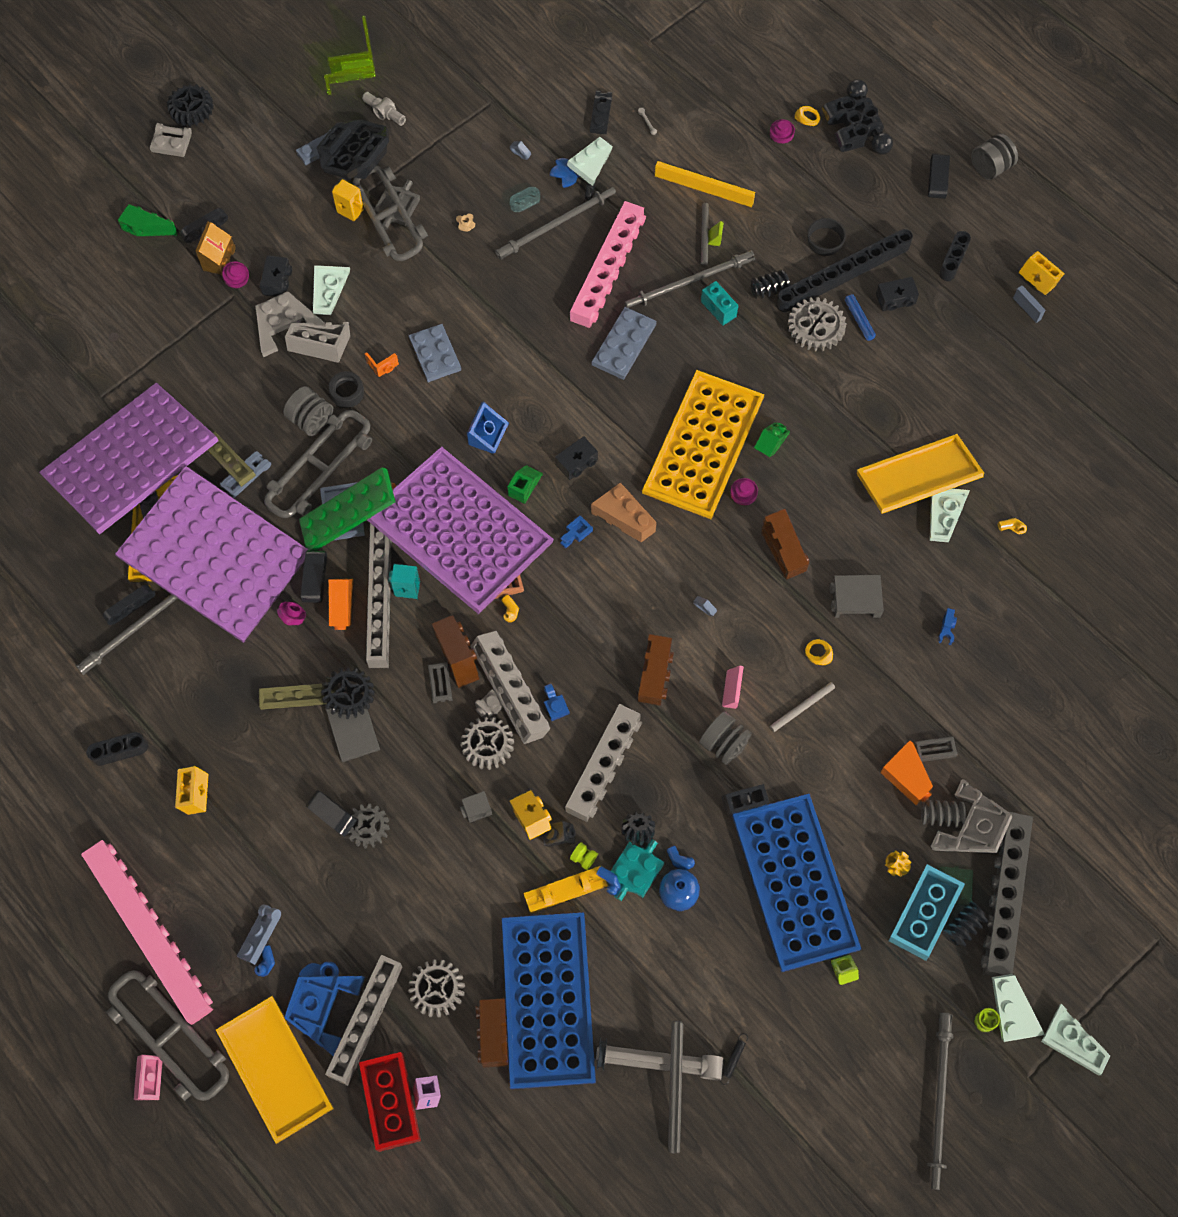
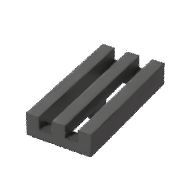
[428,662,453,703]
[914,737,958,762]

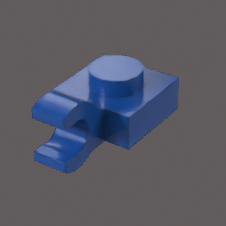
[560,516,593,548]
[938,608,957,645]
[544,684,570,721]

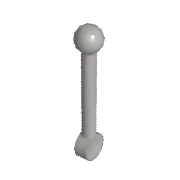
[638,108,657,135]

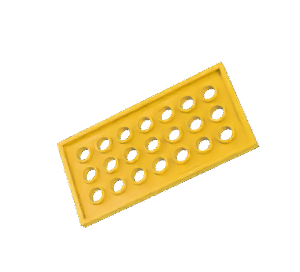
[642,370,764,519]

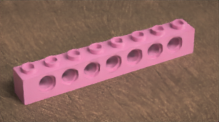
[570,201,646,328]

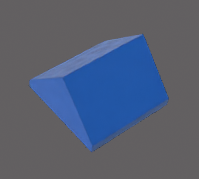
[467,402,509,453]

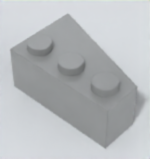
[285,322,350,363]

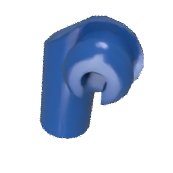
[666,846,695,870]
[596,866,621,895]
[255,945,275,977]

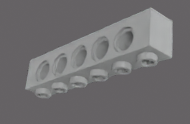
[471,631,550,744]
[565,704,642,822]
[325,955,403,1086]

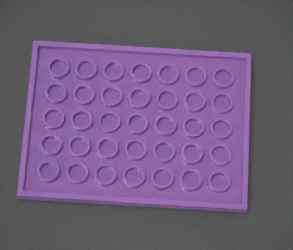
[39,383,219,535]
[367,447,554,614]
[115,466,308,643]

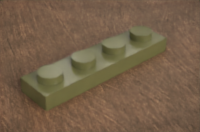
[207,432,256,487]
[259,684,339,710]

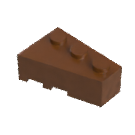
[761,509,809,580]
[432,615,480,688]
[638,634,674,706]
[476,998,509,1068]

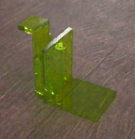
[324,16,376,95]

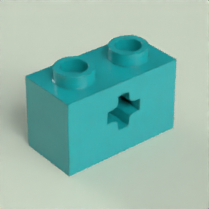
[701,281,738,326]
[388,564,420,599]

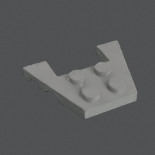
[256,292,326,357]
[931,779,1012,853]

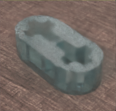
[510,187,540,212]

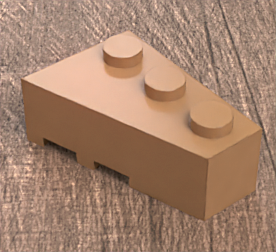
[591,483,656,542]

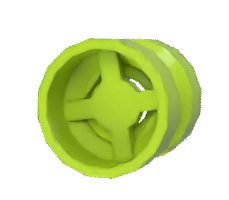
[570,842,598,870]
[974,1008,1000,1032]

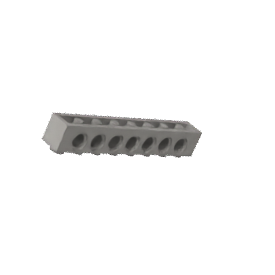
[366,523,392,668]

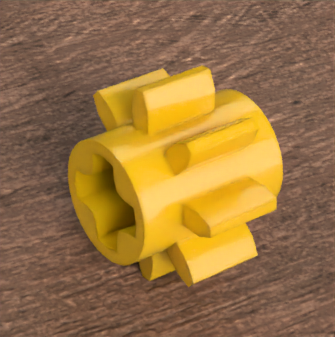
[885,851,911,877]

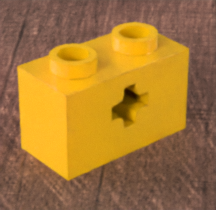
[332,179,364,221]
[1018,251,1064,295]
[175,766,208,815]
[510,790,552,840]

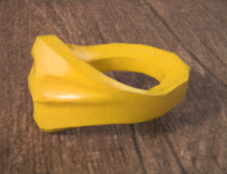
[795,106,820,126]
[805,639,833,665]

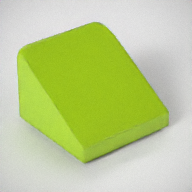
[708,221,724,246]
[831,955,859,985]

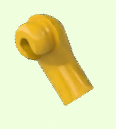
[998,518,1027,534]
[501,595,519,622]

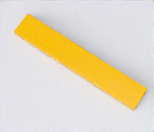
[655,161,755,207]

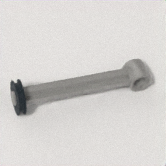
[596,1037,723,1080]

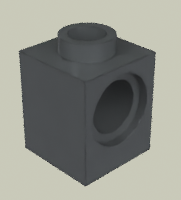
[460,791,492,823]

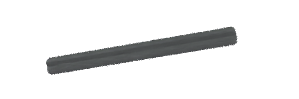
[668,1021,683,1153]

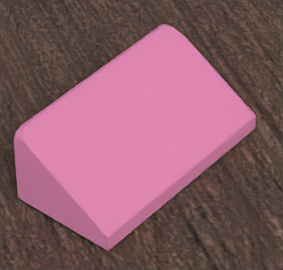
[722,666,743,709]
[134,1055,162,1100]

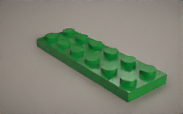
[299,467,396,551]

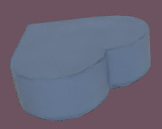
[510,141,531,160]
[693,596,717,617]

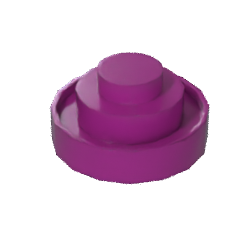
[769,119,795,144]
[222,262,249,288]
[730,478,758,505]
[277,602,306,625]

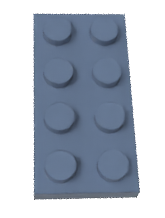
[592,307,656,380]

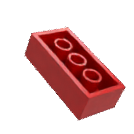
[359,1052,421,1152]

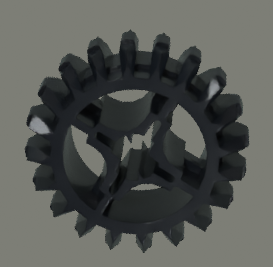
[167,84,214,128]
[321,667,375,720]

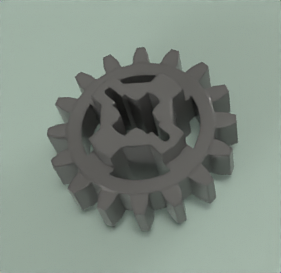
[347,804,390,849]

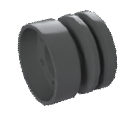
[971,133,1018,180]
[284,386,333,436]
[699,711,752,765]

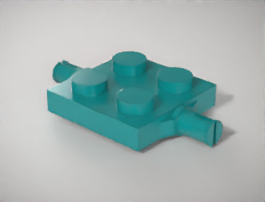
[611,839,664,901]

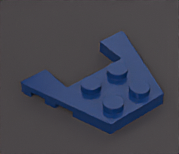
[284,976,365,1056]

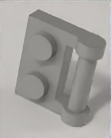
[150,123,192,157]

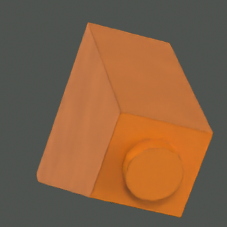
[329,579,353,630]
[880,741,933,805]

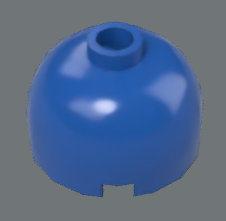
[659,869,700,911]

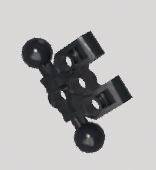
[822,79,893,155]

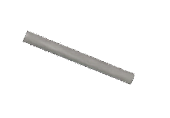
[769,682,835,732]

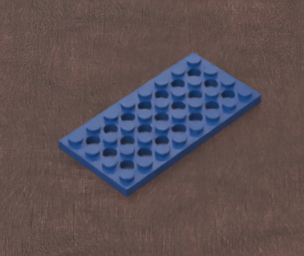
[732,794,861,972]
[502,912,596,1089]

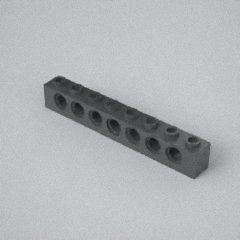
[981,812,1033,977]

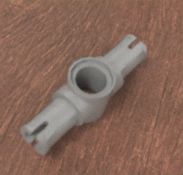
[362,92,406,126]

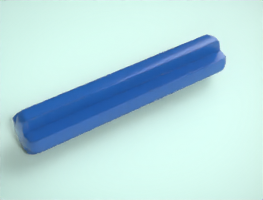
[845,294,876,341]

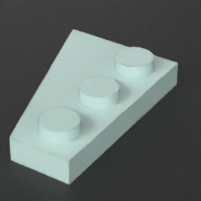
[567,137,613,186]
[313,266,350,315]
[930,489,970,542]
[992,974,1045,1042]
[1041,1004,1110,1075]

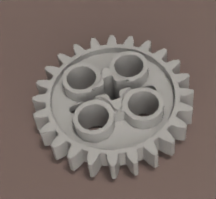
[788,297,847,351]

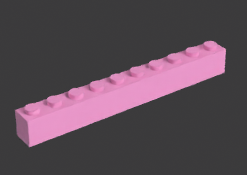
[81,840,213,1025]

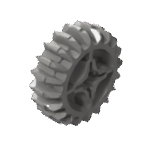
[461,716,514,770]
[408,959,465,1017]

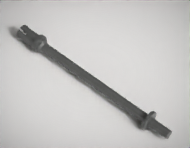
[495,187,616,260]
[625,250,755,308]
[76,594,178,675]
[927,1013,953,1190]

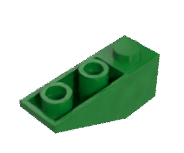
[118,204,178,236]

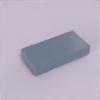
[1013,286,1045,323]

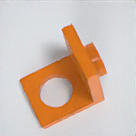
[365,352,399,377]

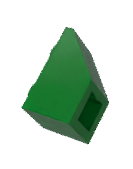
[754,422,790,457]
[508,465,543,504]

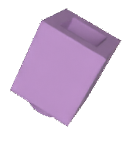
[413,1076,441,1110]

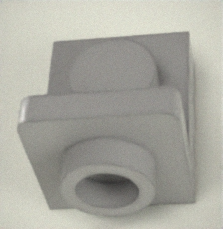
[475,689,503,720]

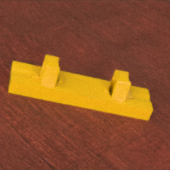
[524,866,608,914]

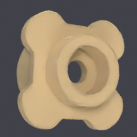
[456,214,475,231]

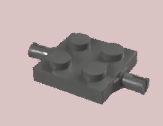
[374,179,420,230]

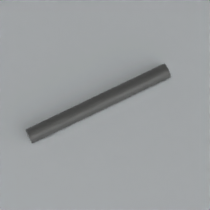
[701,203,709,265]

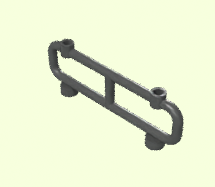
[352,165,428,261]
[264,410,372,518]
[106,970,229,1101]

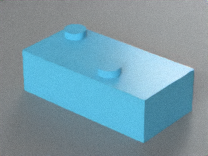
[889,864,965,961]

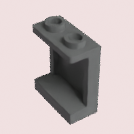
[829,575,884,618]

